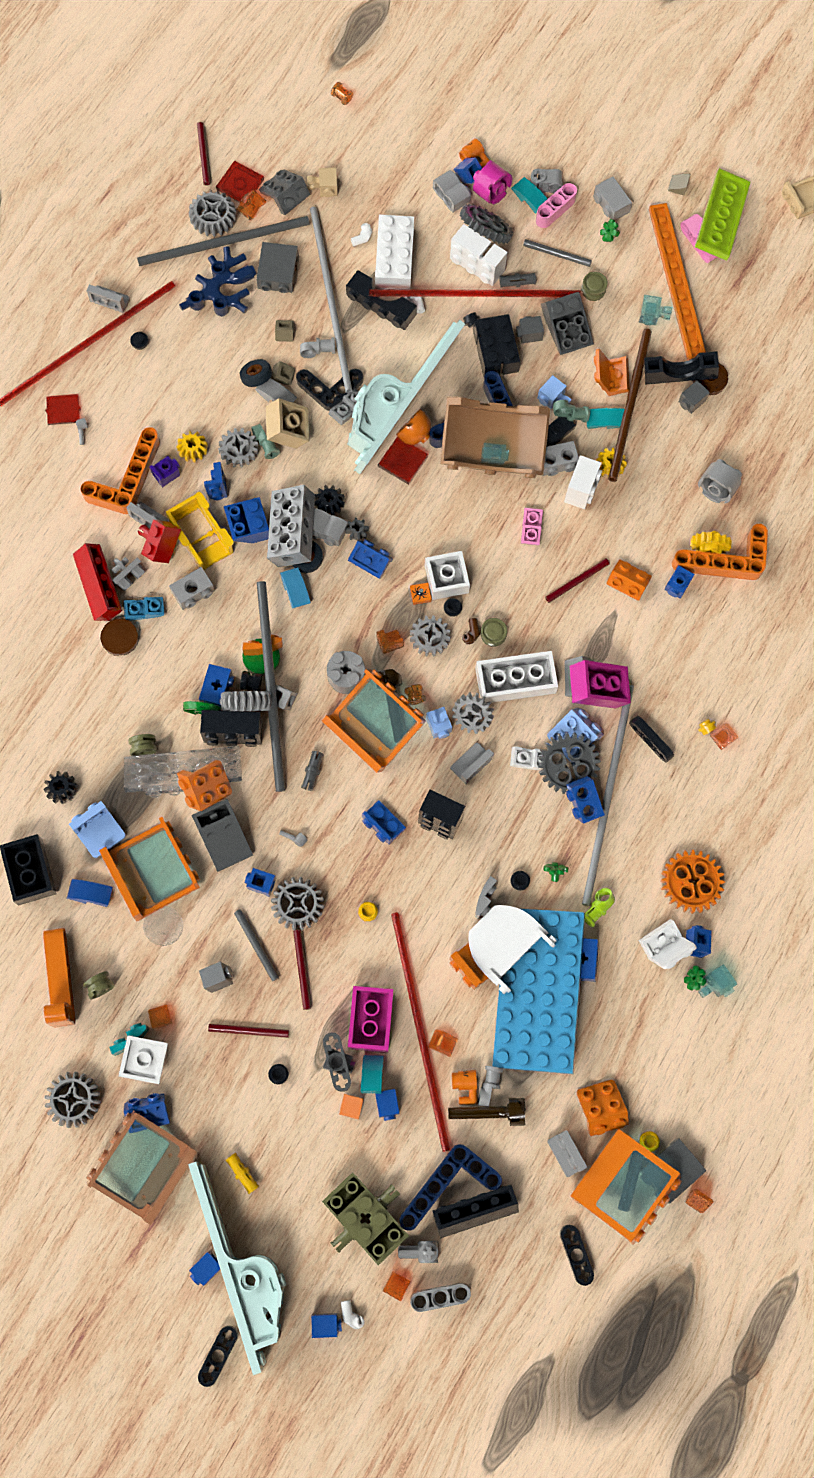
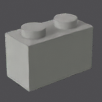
[593,177,632,220]

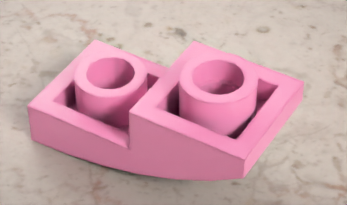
[521,508,543,545]

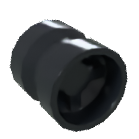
[240,671,262,691]

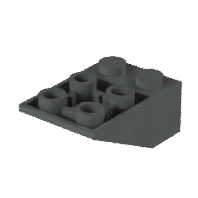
[541,292,594,355]
[192,799,253,872]

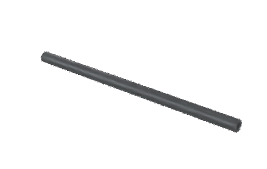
[137,216,310,266]

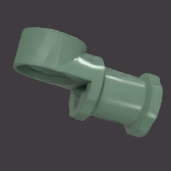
[553,400,590,423]
[251,424,280,459]

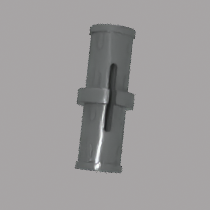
[499,273,536,288]
[301,751,324,791]

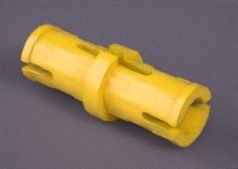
[225,1153,260,1194]

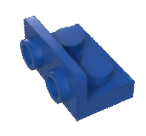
[204,462,228,501]
[348,539,393,579]
[362,800,406,844]
[124,1093,170,1134]

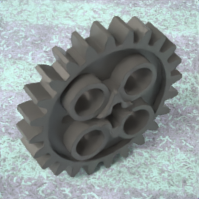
[459,204,513,244]
[537,732,601,794]

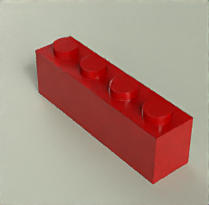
[73,543,122,621]

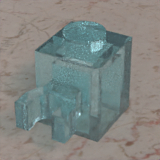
[639,295,673,325]
[480,443,509,465]
[698,964,737,998]

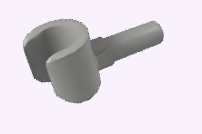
[76,418,88,445]
[279,830,307,847]

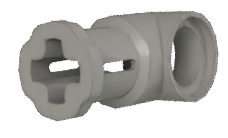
[300,337,335,358]
[478,1066,503,1107]

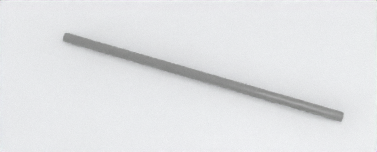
[310,207,353,393]
[582,685,634,906]

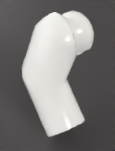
[351,223,372,247]
[404,290,425,314]
[341,1300,365,1329]

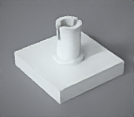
[119,1036,168,1084]

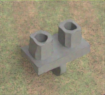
[111,557,145,591]

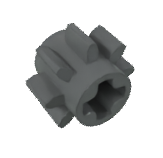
[346,518,369,541]

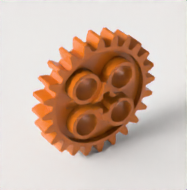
[660,850,725,914]

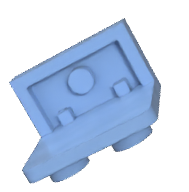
[547,708,604,761]
[69,801,126,858]

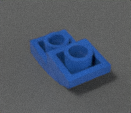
[66,879,113,907]

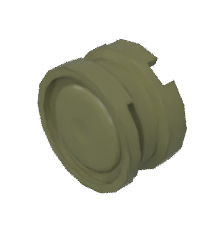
[581,272,608,301]
[481,618,507,647]
[128,734,157,757]
[83,971,115,1000]

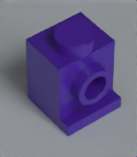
[149,456,180,488]

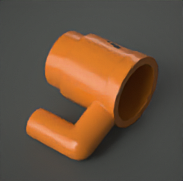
[459,138,490,168]
[452,1070,477,1105]

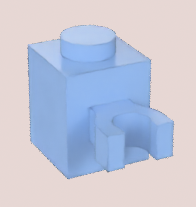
[537,375,572,409]
[426,707,452,739]

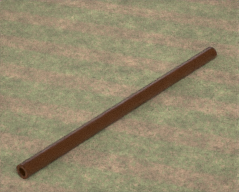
[608,329,652,482]

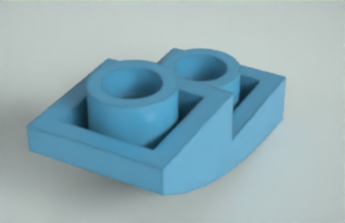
[280,568,311,608]
[123,597,164,620]

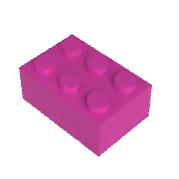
[569,660,631,709]
[348,986,393,1052]

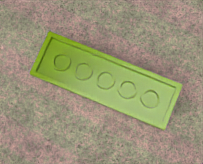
[695,168,750,261]

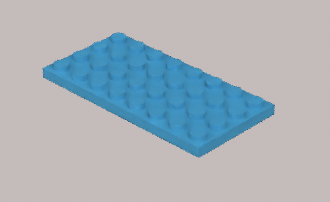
[492,909,585,1074]

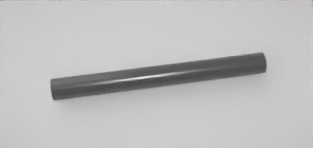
[523,239,592,267]
[234,909,279,982]

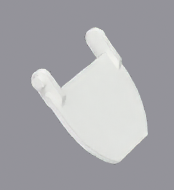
[469,905,557,994]

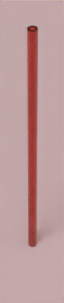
[0,281,176,407]
[369,289,581,297]
[391,912,450,1152]

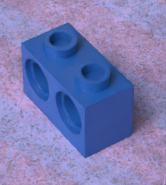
[566,776,605,824]

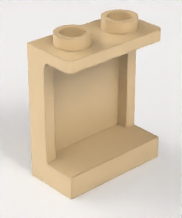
[781,176,814,219]

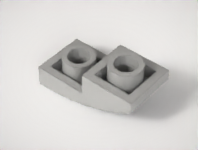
[255,378,297,403]
[329,388,359,425]
[475,876,497,919]

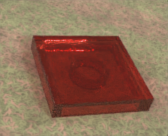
[216,160,264,206]
[378,436,428,485]

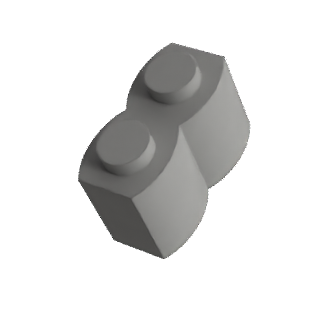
[433,170,471,212]
[312,508,349,546]

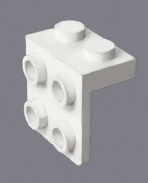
[638,919,697,969]

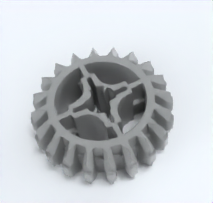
[189,189,236,237]
[220,691,272,711]
[271,877,324,931]
[45,1072,101,1128]

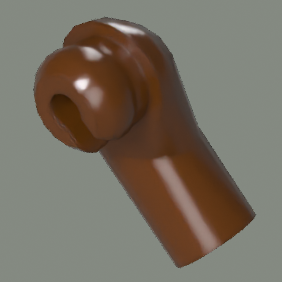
[462,618,480,644]

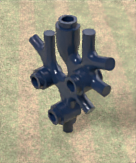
[179,246,256,317]

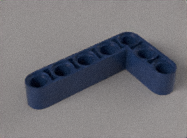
[429,371,513,448]
[399,1144,502,1231]

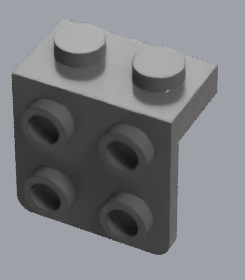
[259,170,311,215]

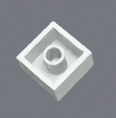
[564,455,603,509]
[425,551,470,600]

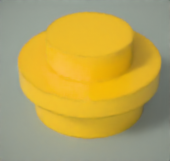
[698,718,717,735]
[358,902,378,922]
[639,1131,660,1152]

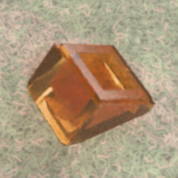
[710,723,738,750]
[148,1004,173,1030]
[428,1029,458,1057]
[685,1189,714,1213]

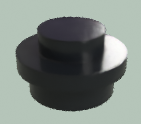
[463,312,480,328]
[130,332,148,350]
[444,598,462,617]
[510,871,530,891]
[268,1064,289,1085]

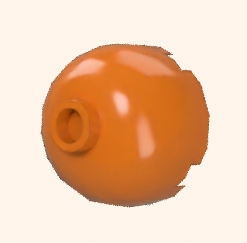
[396,409,431,445]

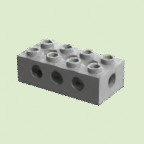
[267,485,315,567]

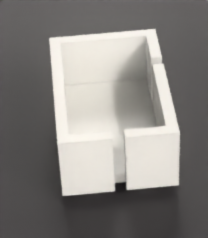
[450,224,507,286]

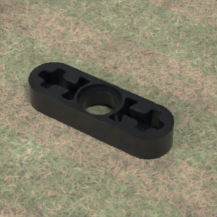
[629,715,674,763]
[560,1225,594,1286]
[198,1326,238,1387]

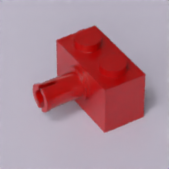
[138,519,181,564]

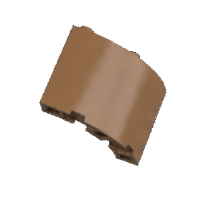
[440,397,550,478]

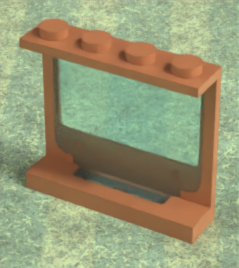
[86,1110,197,1225]

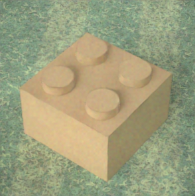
[266,398,309,449]

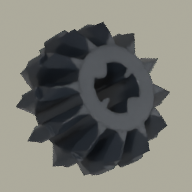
[314,484,345,516]
[44,771,78,804]

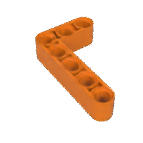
[80,427,160,514]
[672,524,768,580]
[43,928,76,1028]

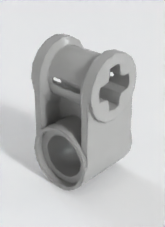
[530,168,563,193]

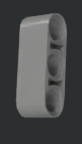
[410,1283,471,1312]

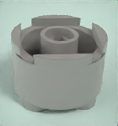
[698,459,742,504]
[327,651,365,694]

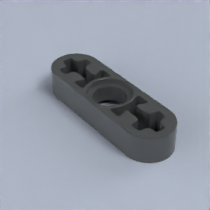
[323,1032,351,1092]

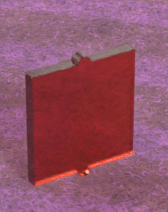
[45,394,81,425]

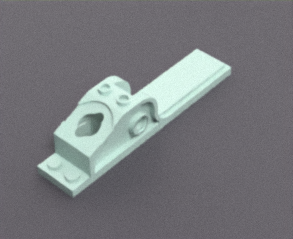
[347,320,465,474]
[188,1162,287,1375]

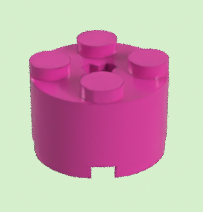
[473,160,513,205]

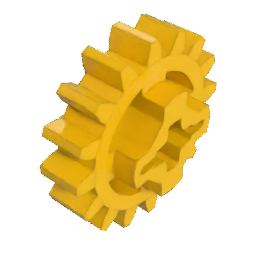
[690,531,732,554]

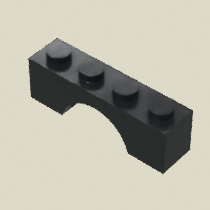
[346,270,417,330]
[644,351,719,385]

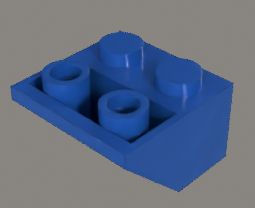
[224,497,269,543]

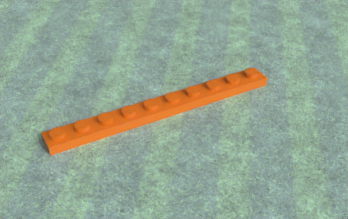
[649,203,705,361]

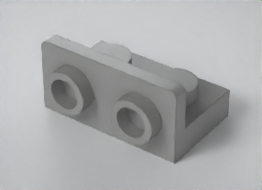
[87,284,129,313]
[126,502,170,528]
[547,1130,588,1177]

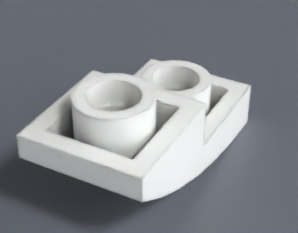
[510,746,544,771]

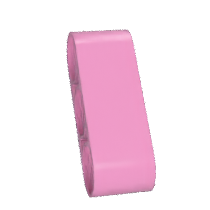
[536,183,577,228]
[680,214,718,263]

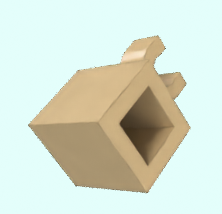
[307,167,338,197]

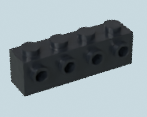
[433,1185,519,1239]

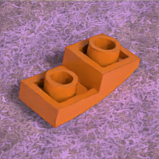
[242,634,283,656]

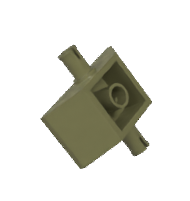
[322,1172,409,1265]

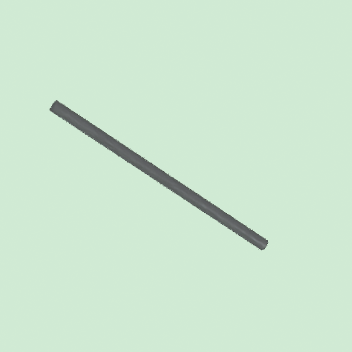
[257,581,285,792]

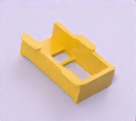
[165,492,234,570]

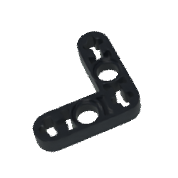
[296,369,363,411]

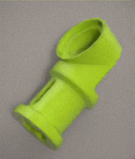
[585,888,615,927]

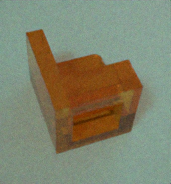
[236,190,267,220]
[376,630,404,654]
[382,1271,411,1302]

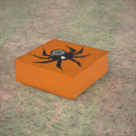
[410,583,431,605]

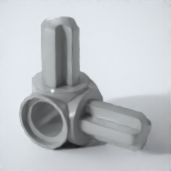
[398,1241,438,1263]

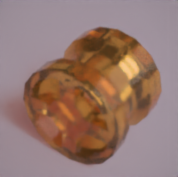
[404,684,426,705]

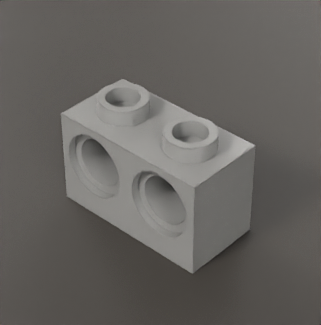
[542,441,579,476]

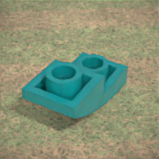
[511,177,547,214]
[587,408,624,429]
[109,1023,149,1056]
[361,1055,384,1094]

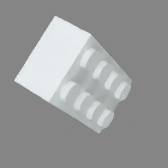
[375,215,414,290]
[475,651,558,703]

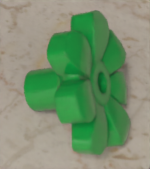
[600,219,620,242]
[543,862,569,882]
[684,965,706,991]

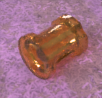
[330,82,353,105]

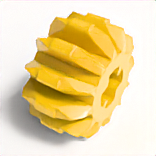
[176,431,208,463]
[596,447,627,477]

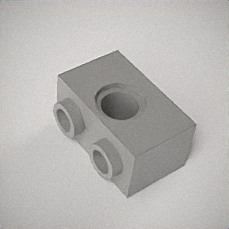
[169,567,215,610]

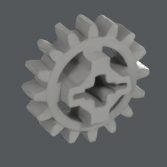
[218,428,258,468]
[410,615,451,657]
[452,692,494,734]

